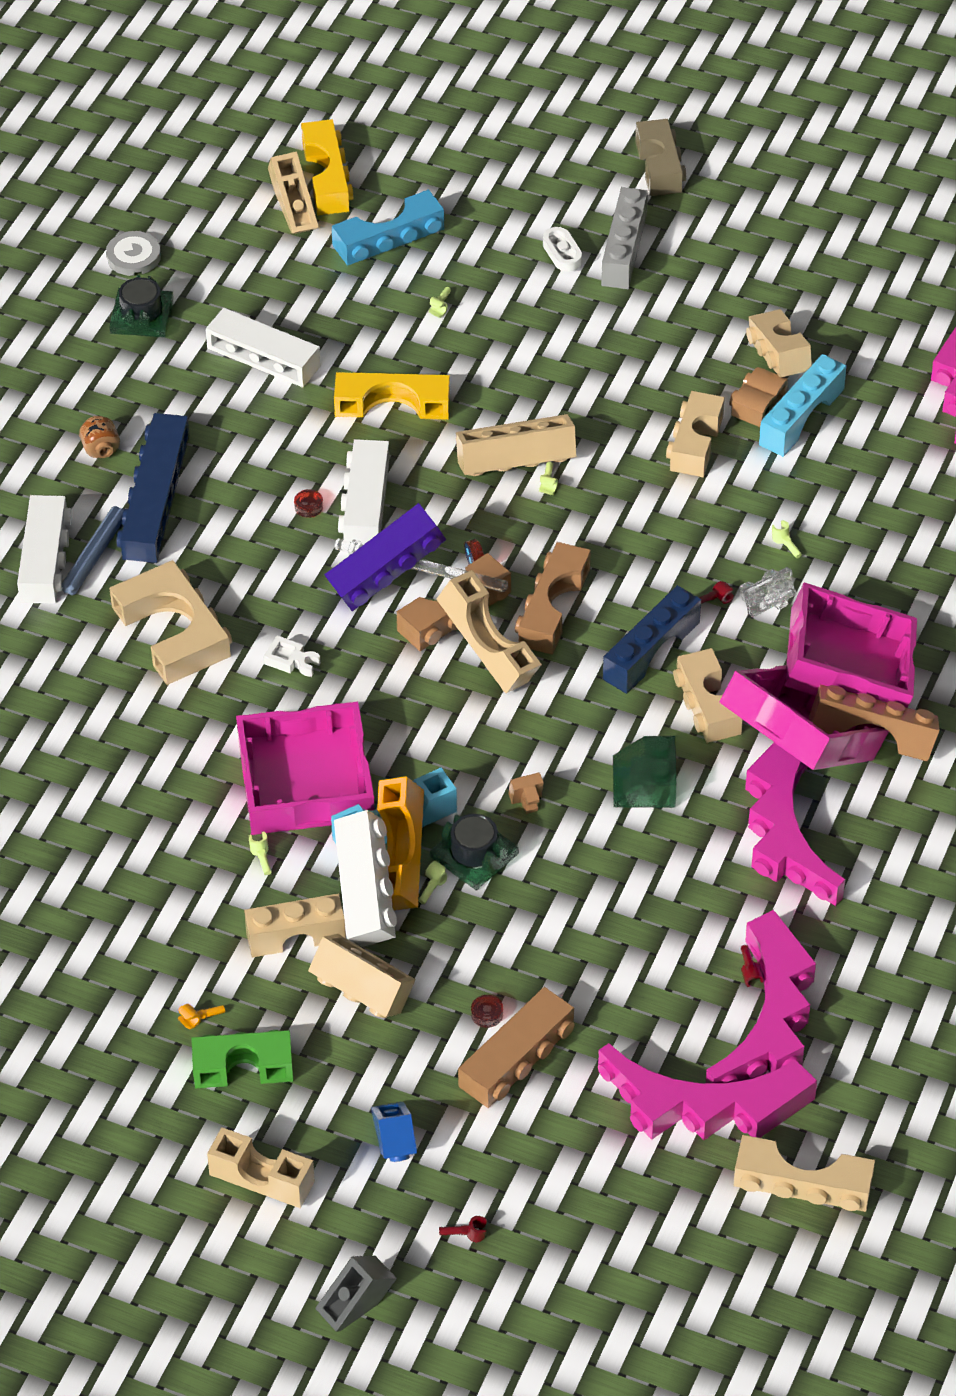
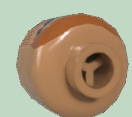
[79,416,120,458]

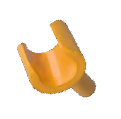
[178,1004,225,1029]

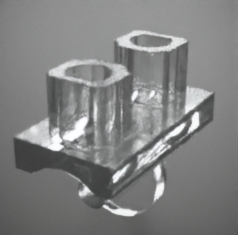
[740,567,796,617]

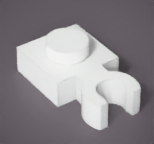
[263,635,321,677]

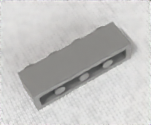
[601,187,648,289]

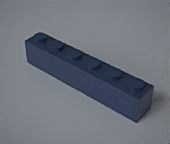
[117,413,190,563]

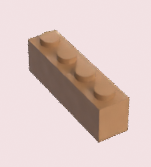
[458,986,575,1108]

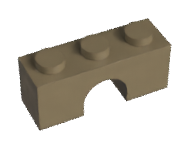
[635,118,686,196]

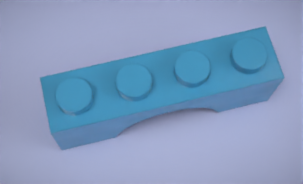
[332,189,444,266]

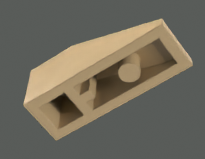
[268,152,319,235]

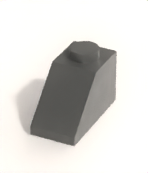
[315,1255,397,1332]

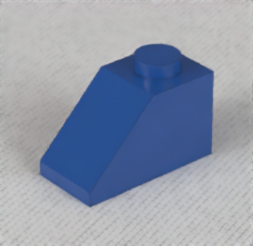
[371,1102,417,1162]

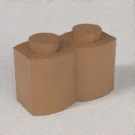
[729,367,789,427]

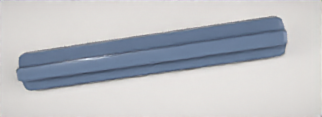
[62,506,124,595]

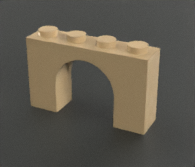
[109,560,232,685]

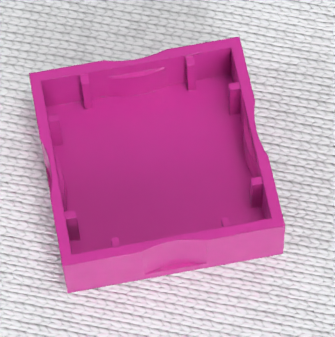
[785,582,917,708]
[719,665,889,770]
[236,701,375,835]

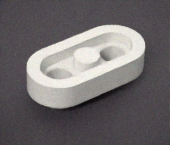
[543,227,582,272]

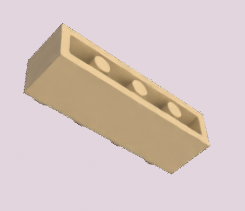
[456,414,577,476]

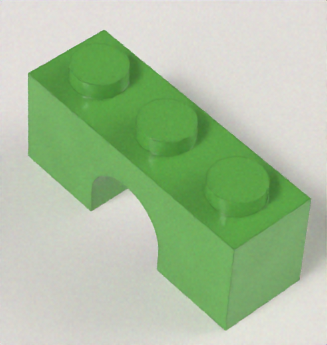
[191,1030,293,1089]

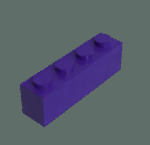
[324,503,446,611]

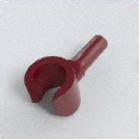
[698,581,734,604]
[741,945,764,987]
[439,1216,487,1243]

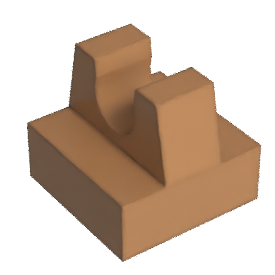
[508,772,544,814]

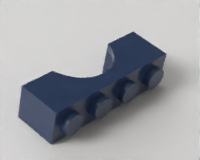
[603,585,701,694]

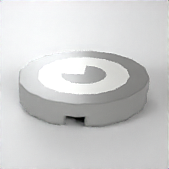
[106,231,161,276]

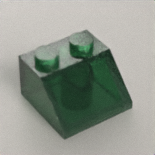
[613,736,677,808]

